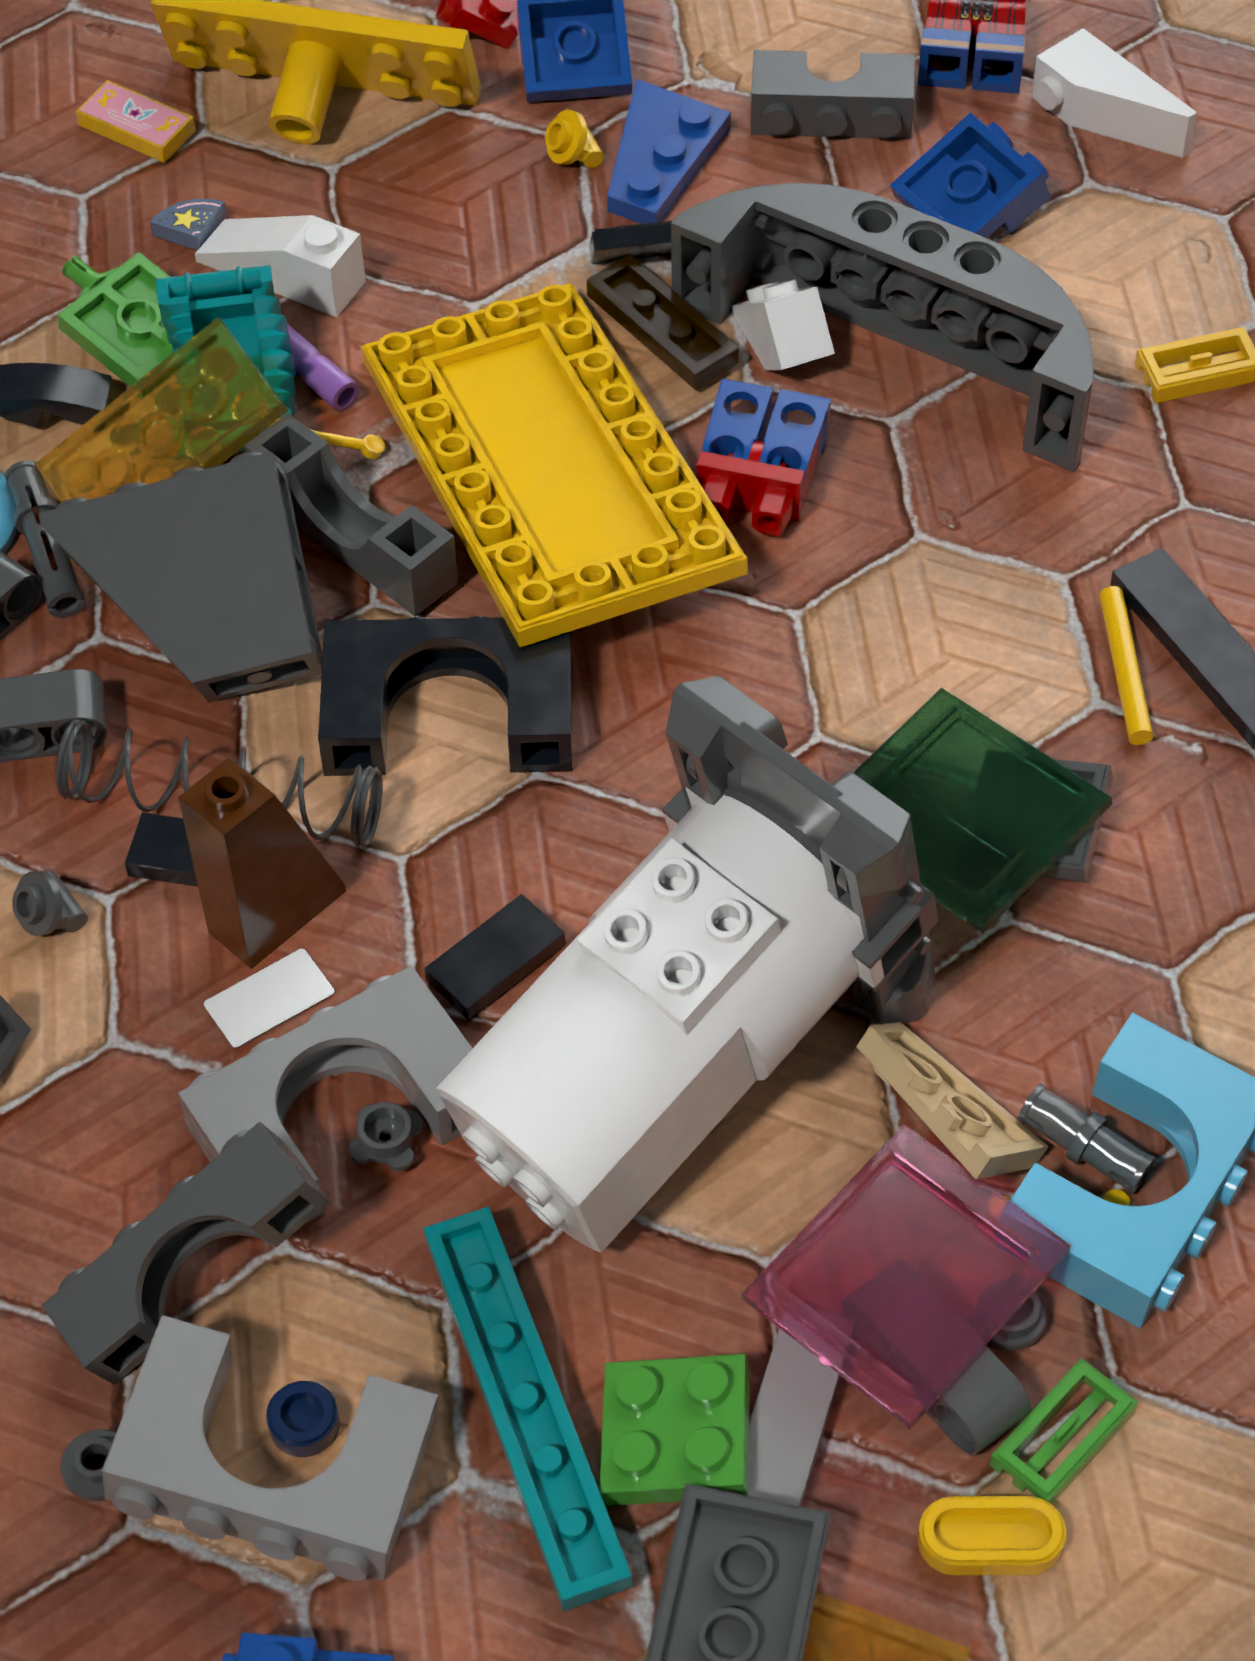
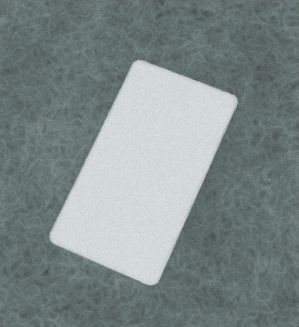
[204,949,335,1048]

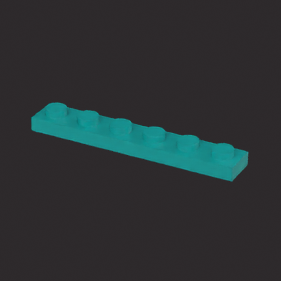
[423,1206,632,1612]

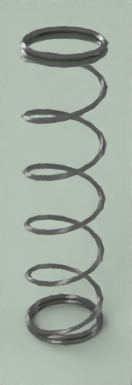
[56,719,383,848]

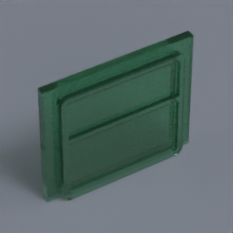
[853,688,1113,933]

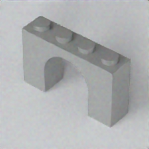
[178,965,473,1246]
[102,1315,438,1581]

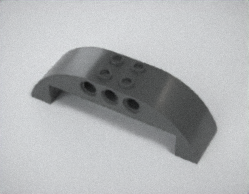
[671,183,1094,472]

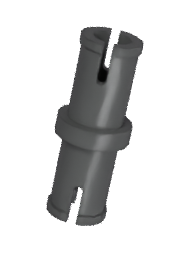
[1017,1083,1156,1195]

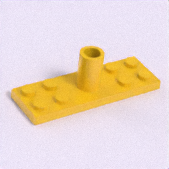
[150,0,481,144]

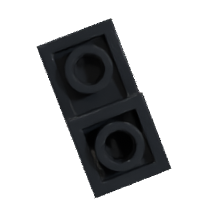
[0,363,112,428]

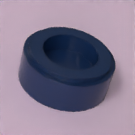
[266,1381,340,1457]

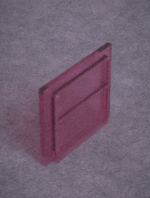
[742,1124,1071,1429]

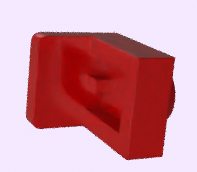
[436,0,518,49]

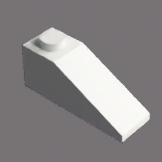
[1032,28,1197,158]
[195,215,366,317]

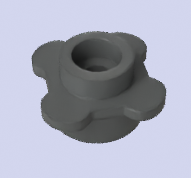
[348,1102,423,1171]

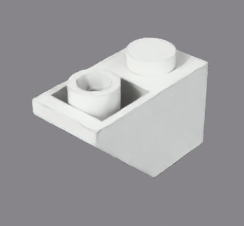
[732,279,835,370]

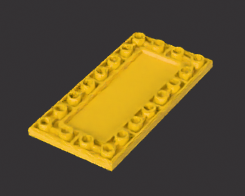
[361,283,748,647]

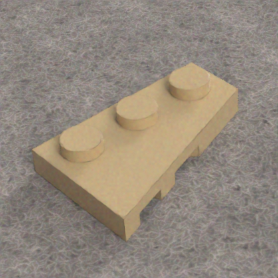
[856,1022,1049,1180]

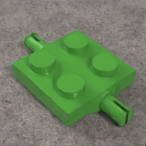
[57,252,176,394]

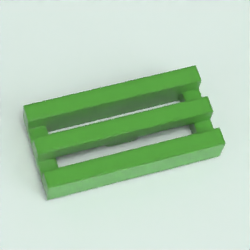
[989,1358,1138,1504]

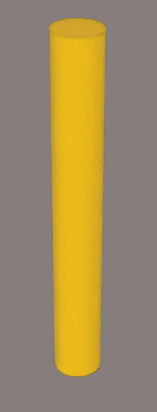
[1099,586,1153,745]

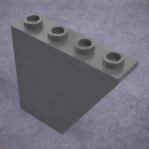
[39,452,323,703]

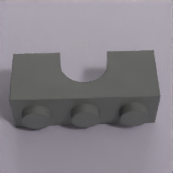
[750,50,915,139]

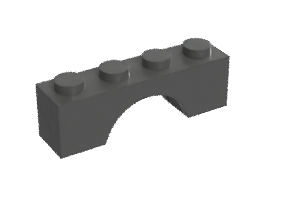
[244,413,458,617]
[41,1121,330,1385]

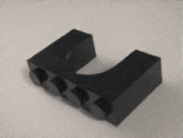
[318,616,572,776]

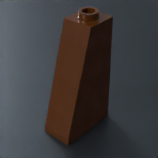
[178,757,346,969]

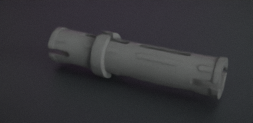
[5,460,86,618]

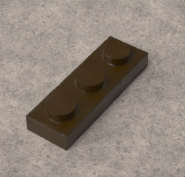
[587,254,739,390]

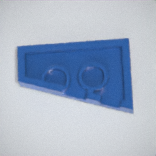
[607,79,731,224]

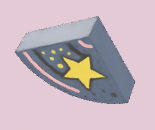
[150,199,227,250]

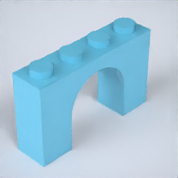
[994,1012,1255,1329]

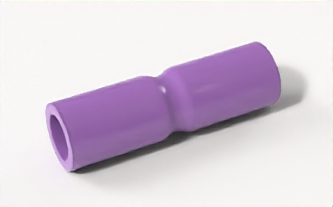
[287,323,360,411]

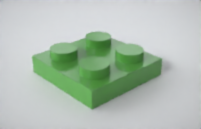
[599,1354,750,1506]

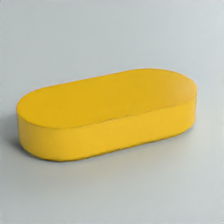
[917,1496,1066,1576]

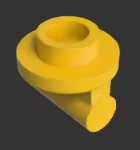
[545,110,604,168]

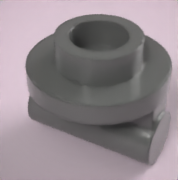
[12,870,88,936]

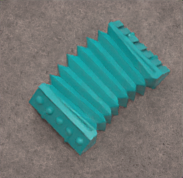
[156,265,296,462]

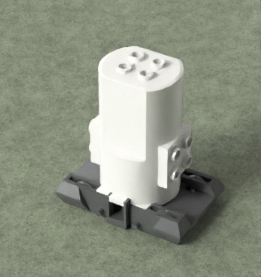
[436,676,938,1253]

